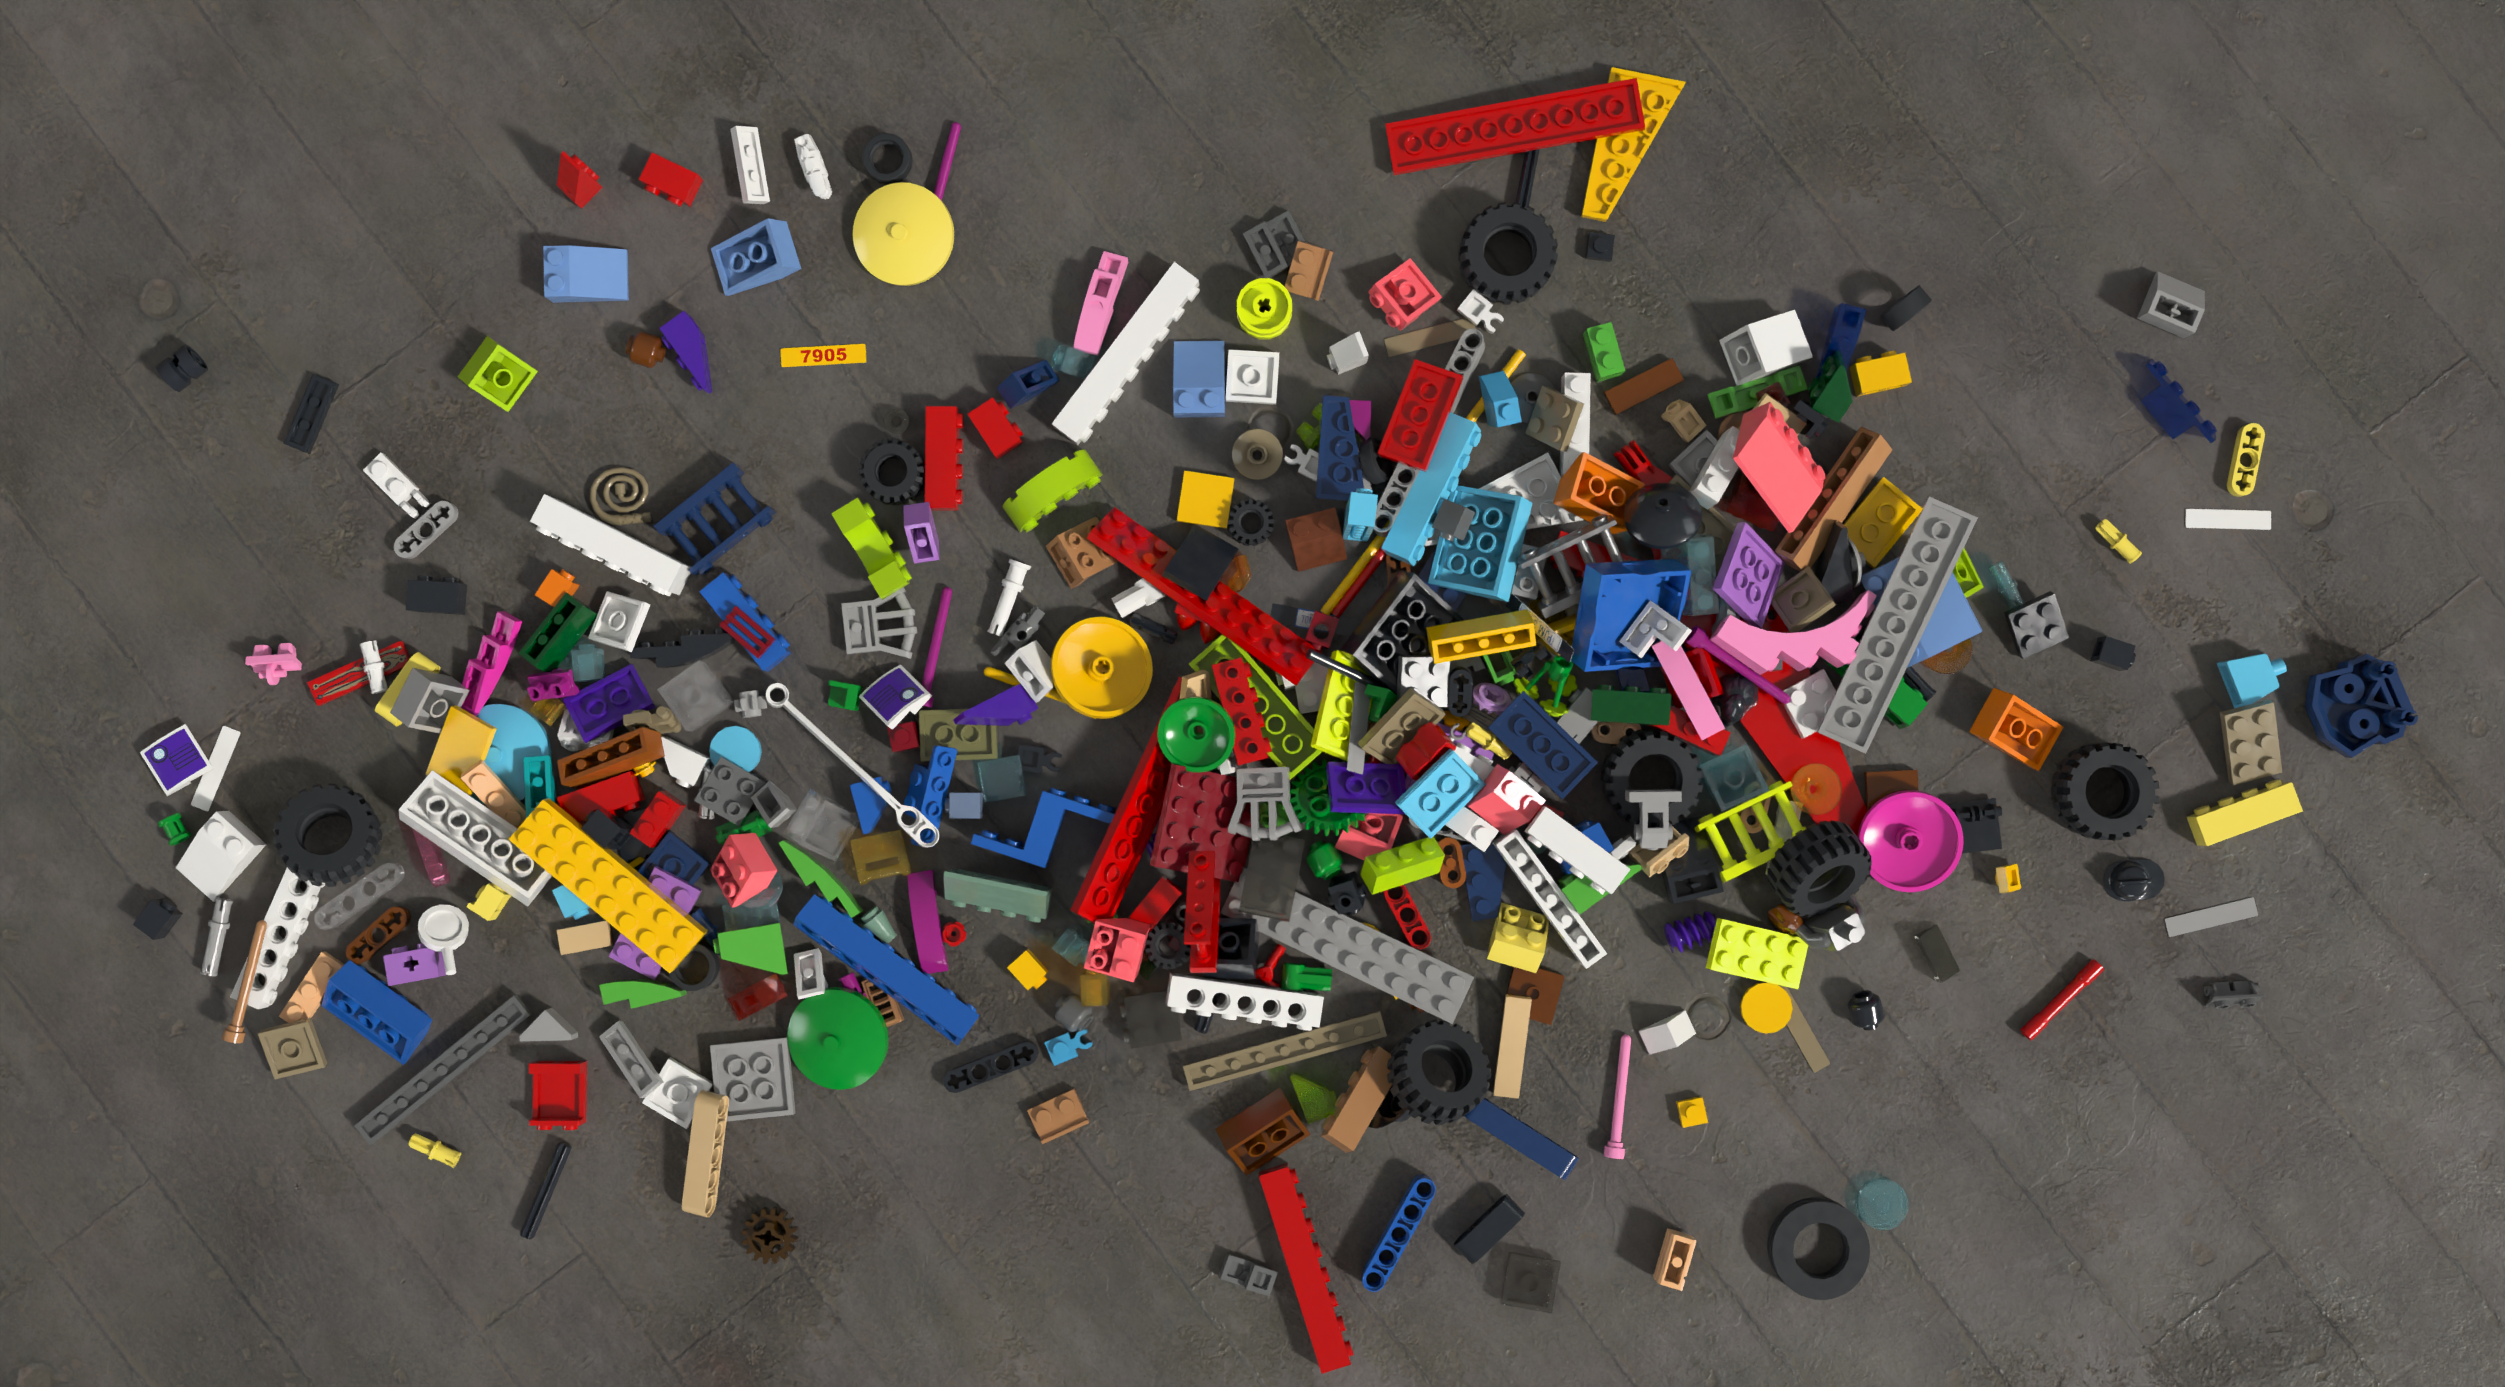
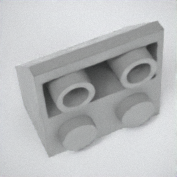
[2137,272,2205,338]

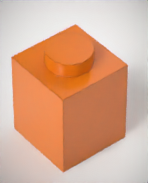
[535,569,580,607]

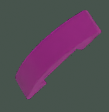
[907,870,949,974]

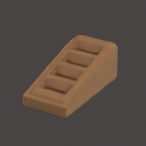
[862,980,904,1027]

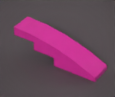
[461,611,522,716]

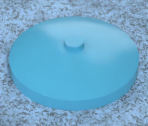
[470,704,552,804]

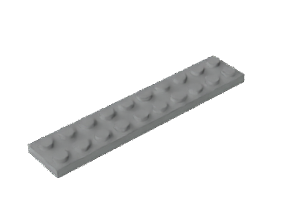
[1817,497,1978,754]
[1221,867,1474,1024]

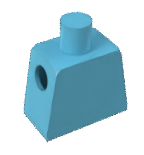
[2217,654,2287,708]

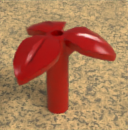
[1255,944,1286,988]

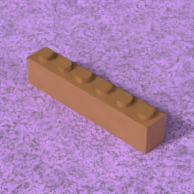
[1774,427,1893,572]

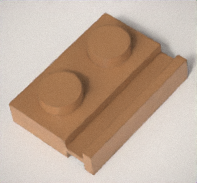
[1284,240,1334,301]
[1027,1088,1090,1144]

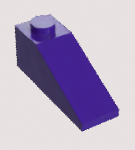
[953,683,1038,726]

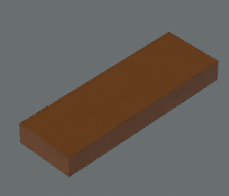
[1604,358,1684,415]

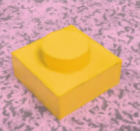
[1995,864,2021,893]
[1676,1096,1708,1128]

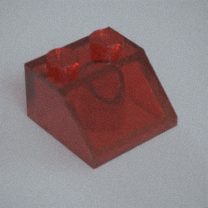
[1726,470,1780,532]

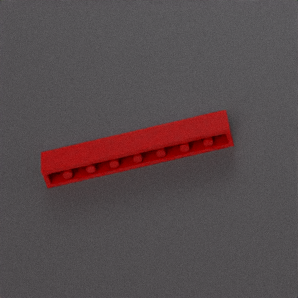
[1259,1163,1354,1374]

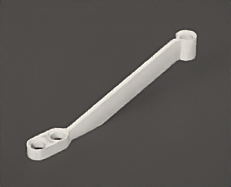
[766,683,939,848]

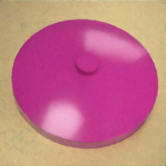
[1858,790,1963,892]

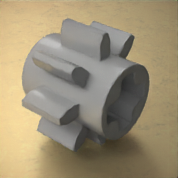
[734,690,767,718]

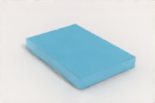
[1395,748,1486,839]

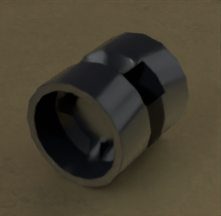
[156,344,208,392]

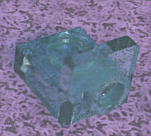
[1052,345,1095,380]

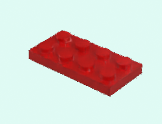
[1378,359,1463,472]

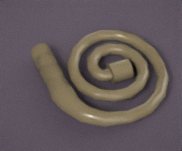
[590,467,652,526]

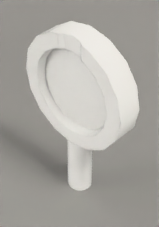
[418,905,469,975]

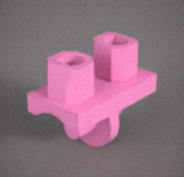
[245,643,302,685]

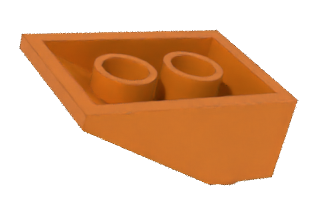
[1969,688,2064,771]

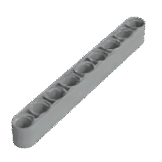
[1374,328,1485,537]

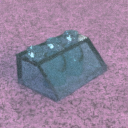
[1661,534,1719,616]

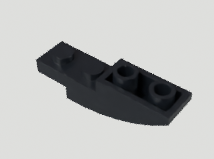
[630,629,736,668]

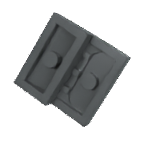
[1243,210,1306,278]

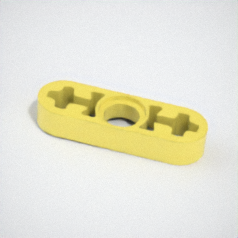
[2227,423,2265,497]

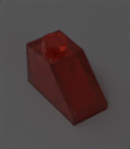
[728,973,787,1021]

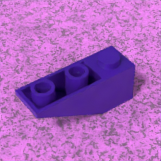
[659,311,712,394]

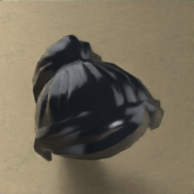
[1715,672,1758,728]

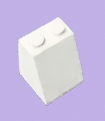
[1719,310,1813,386]

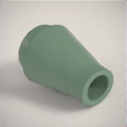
[860,906,897,943]

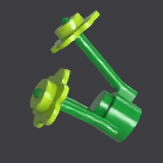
[1513,656,1577,717]

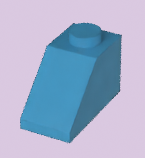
[1479,371,1522,427]

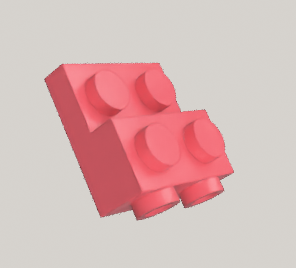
[1368,258,1442,331]

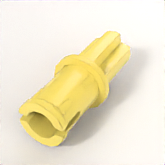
[2095,519,2142,564]
[1466,723,1512,760]
[408,1133,461,1168]

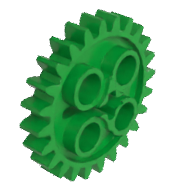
[1290,759,1365,836]

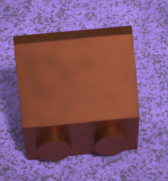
[1285,507,1347,572]

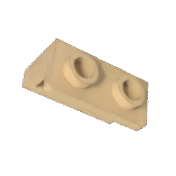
[1629,826,1689,877]

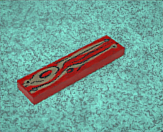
[307,641,410,706]

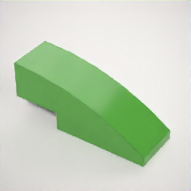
[599,979,687,1009]

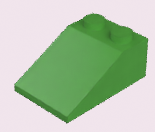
[1558,862,1642,914]

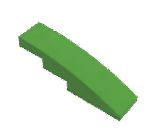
[779,840,864,918]

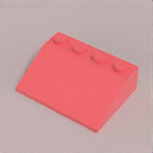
[1733,402,1825,533]

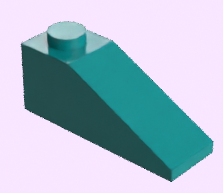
[523,755,558,818]

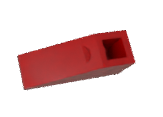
[557,151,603,209]

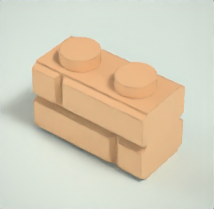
[1653,1228,1696,1291]

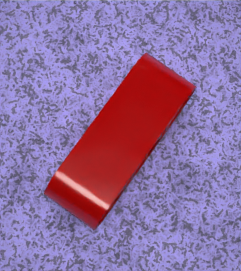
[1383,885,1431,949]

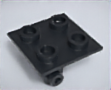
[1947,798,2002,854]

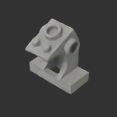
[1625,789,1682,850]

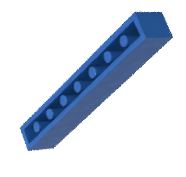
[793,894,980,1046]

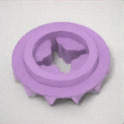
[1472,683,1512,715]

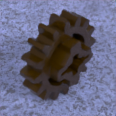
[741,1207,799,1264]

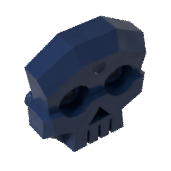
[2304,654,2418,758]

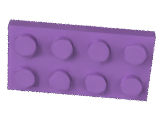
[609,866,703,980]

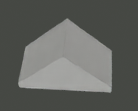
[520,1008,578,1041]

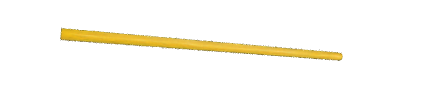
[1320,349,1526,615]

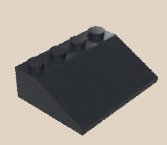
[1340,570,1465,695]

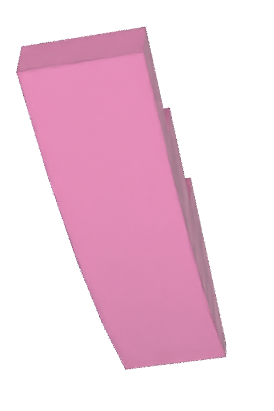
[1651,640,1725,740]

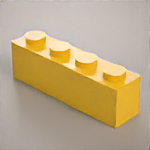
[1426,610,1536,664]

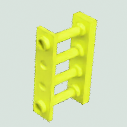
[1694,780,1806,884]

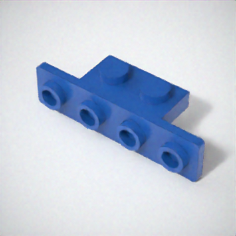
[903,745,957,847]

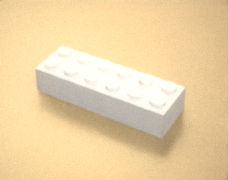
[530,494,691,596]
[399,771,552,907]

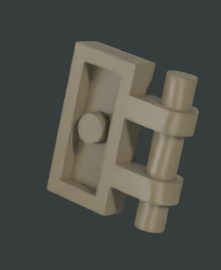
[623,706,681,736]

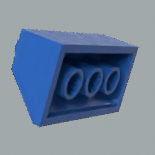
[321,960,433,1065]

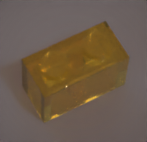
[1080,969,1111,1006]

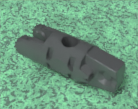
[990,605,1045,664]

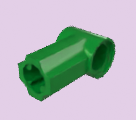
[1280,963,1332,991]

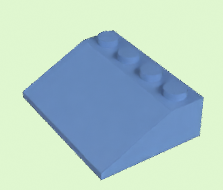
[1861,556,1983,667]

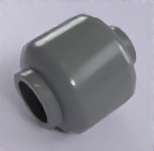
[1055,994,1093,1032]

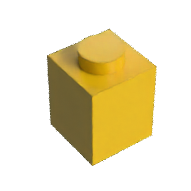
[1007,949,1048,990]

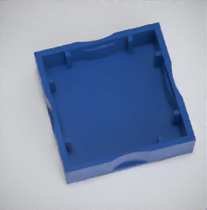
[1571,559,1691,672]

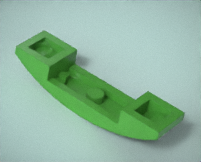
[1707,365,1808,418]

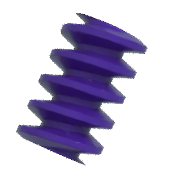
[1664,911,1717,953]

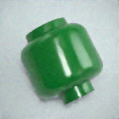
[1306,841,1344,880]

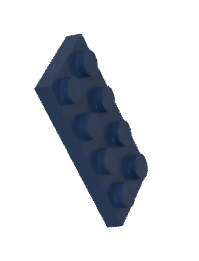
[1487,691,1598,799]

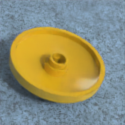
[1050,617,1153,719]

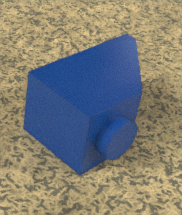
[850,777,892,834]

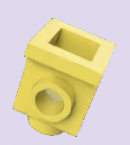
[467,883,511,921]

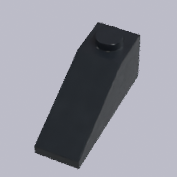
[1815,521,1854,604]

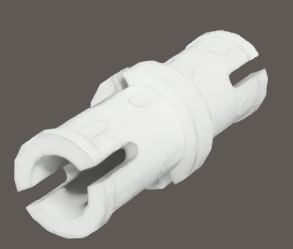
[360,641,388,694]

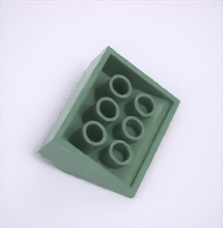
[943,868,1054,923]

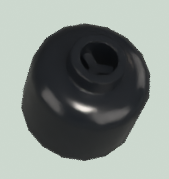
[1847,990,1885,1030]

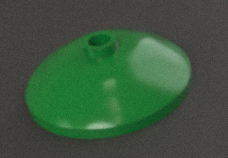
[1157,696,1235,772]

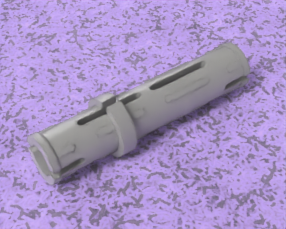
[200,898,233,976]

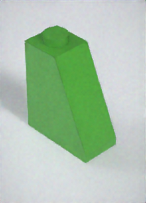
[713,922,788,975]

